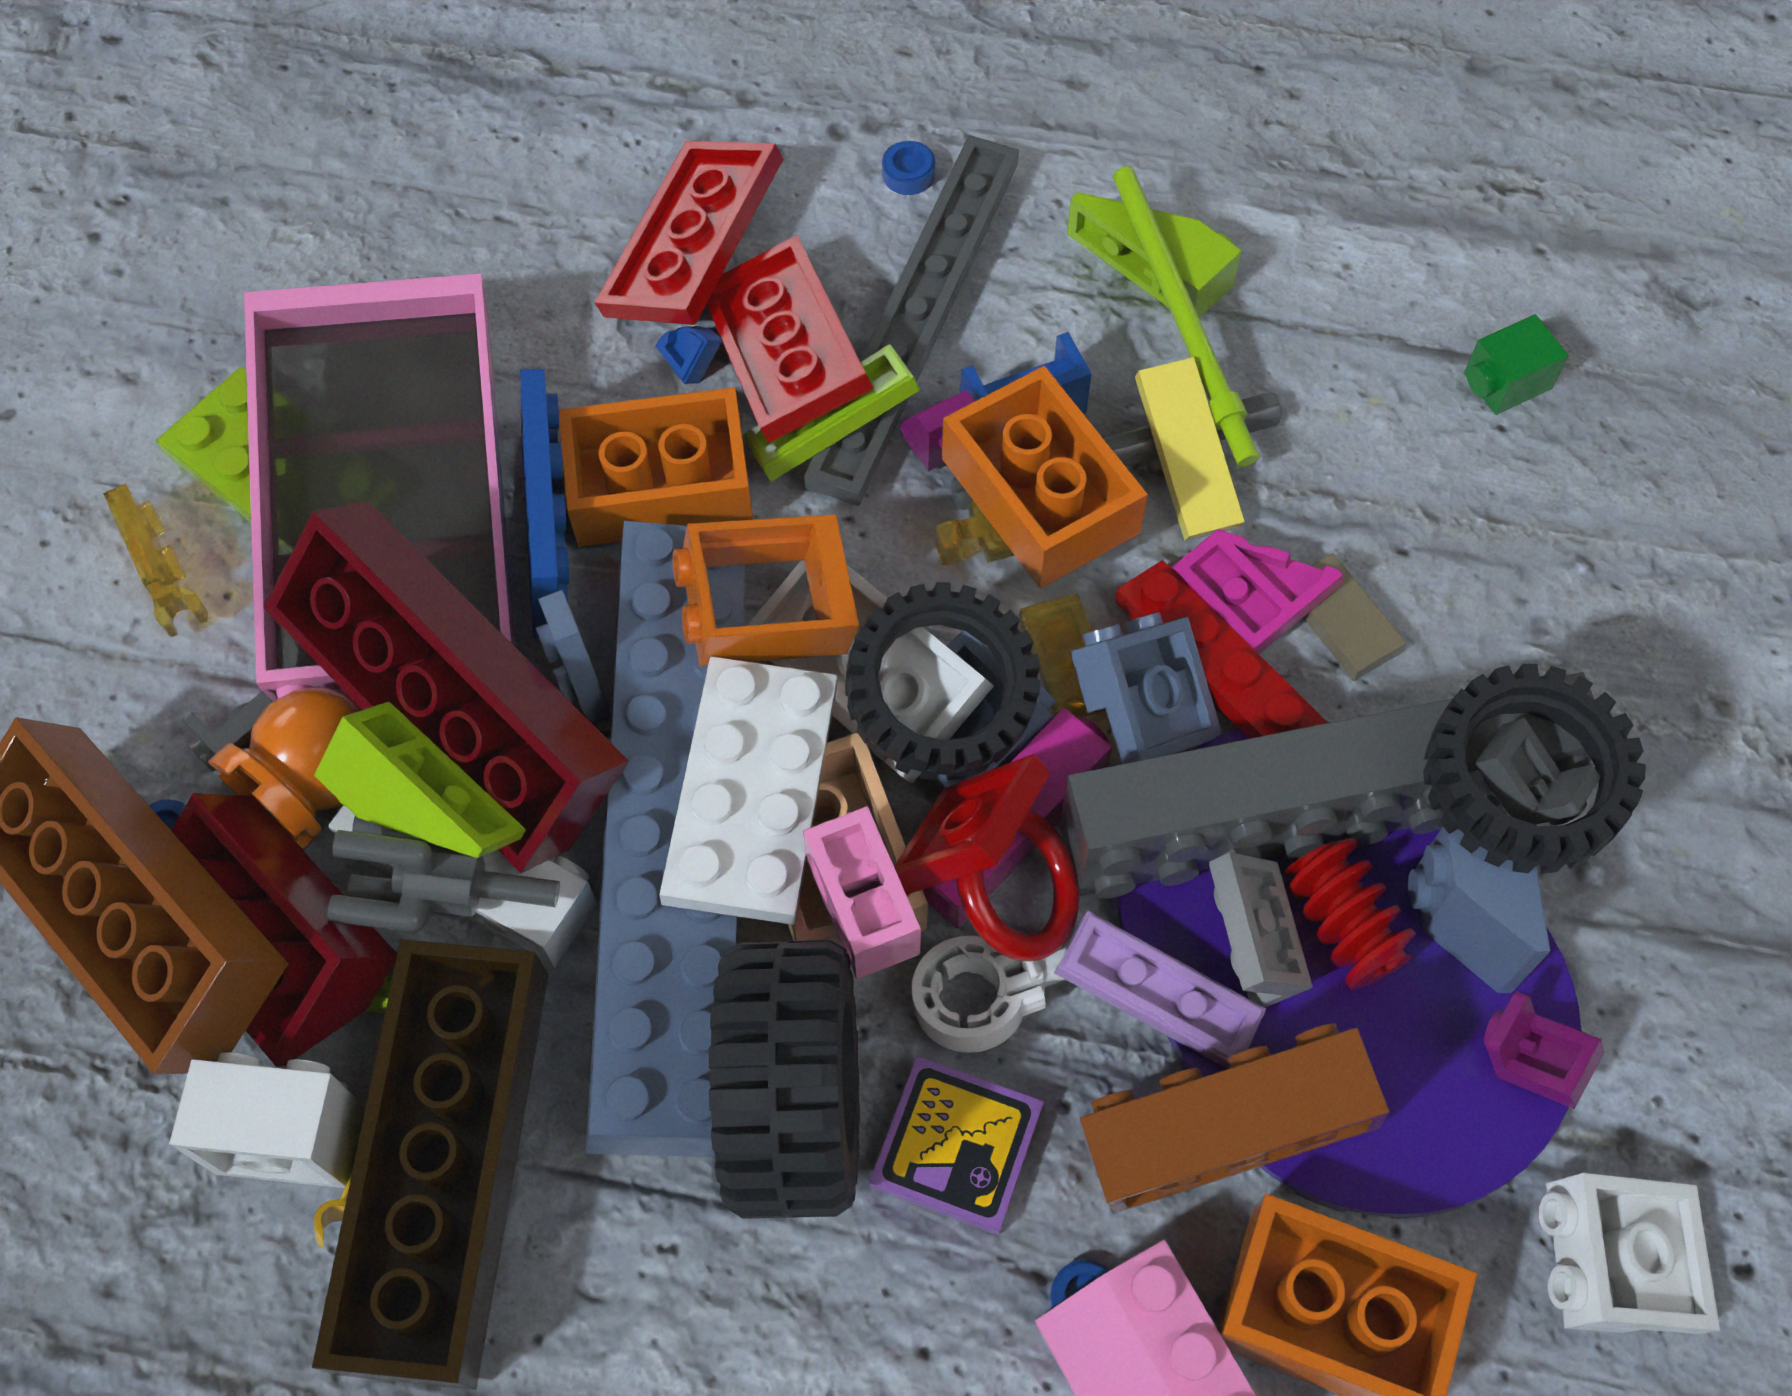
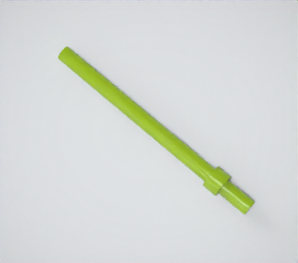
[1112,166,1260,467]

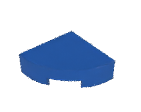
[655,326,722,384]

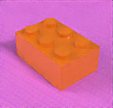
[942,365,1148,589]
[559,387,753,547]
[1216,1193,1477,1396]

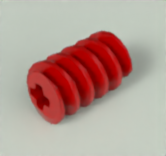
[1283,837,1416,990]

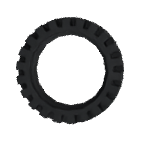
[845,582,1041,780]
[1423,664,1646,874]

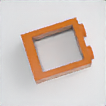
[673,514,859,667]

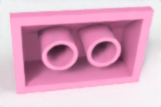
[1034,1239,1256,1396]

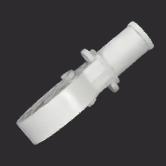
[912,934,1073,1053]

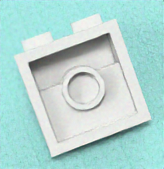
[1539,1173,1720,1334]

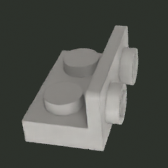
[1209,852,1313,1008]

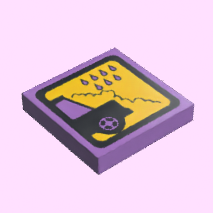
[869,1055,1044,1236]

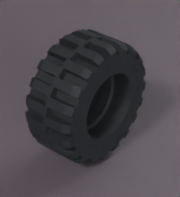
[709,940,860,1219]

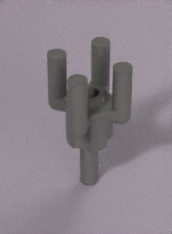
[327,816,560,932]

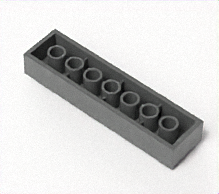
[1060,672,1595,899]

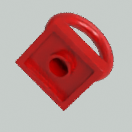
[894,754,1080,962]

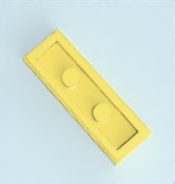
[1135,357,1245,541]

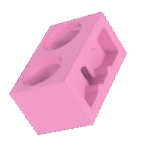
[803,806,921,980]

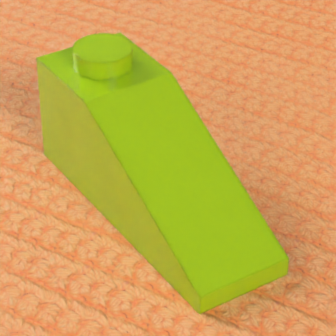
[1067,192,1242,318]
[314,702,526,858]

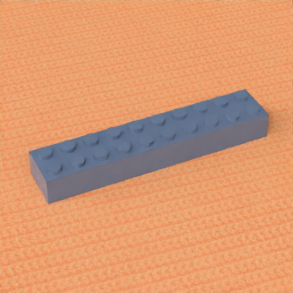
[586,521,746,1157]

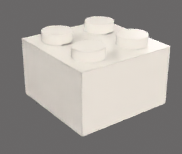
[169,1052,366,1188]

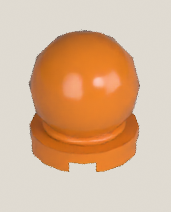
[208,686,362,850]

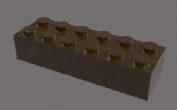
[312,939,549,1390]

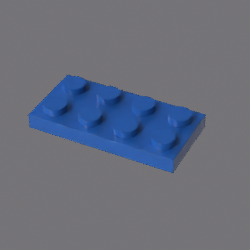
[520,369,569,638]

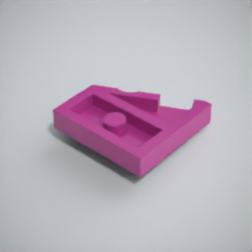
[1172,529,1343,654]

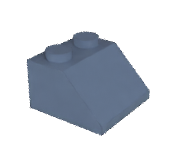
[1408,827,1550,993]

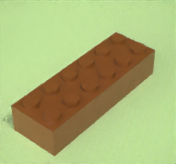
[0,717,289,1074]

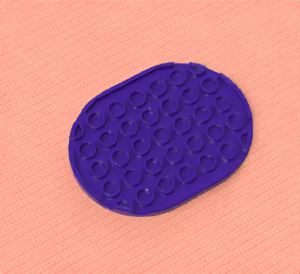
[1117,722,1582,1219]

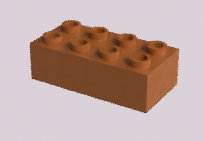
[1080,1023,1389,1213]

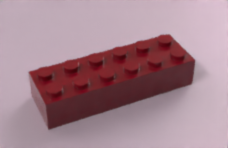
[263,501,629,873]

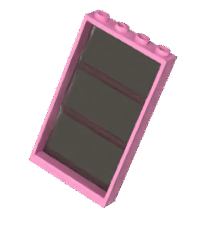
[244,273,516,701]

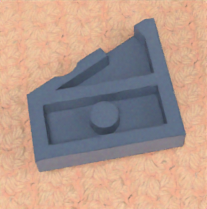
[536,590,611,722]

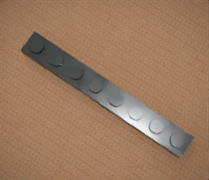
[804,135,1019,506]

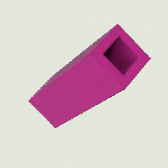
[923,708,1112,929]

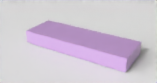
[1054,911,1266,1069]

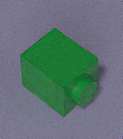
[1464,314,1569,415]

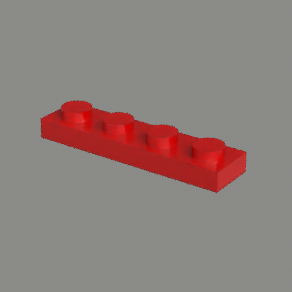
[1115,560,1327,739]

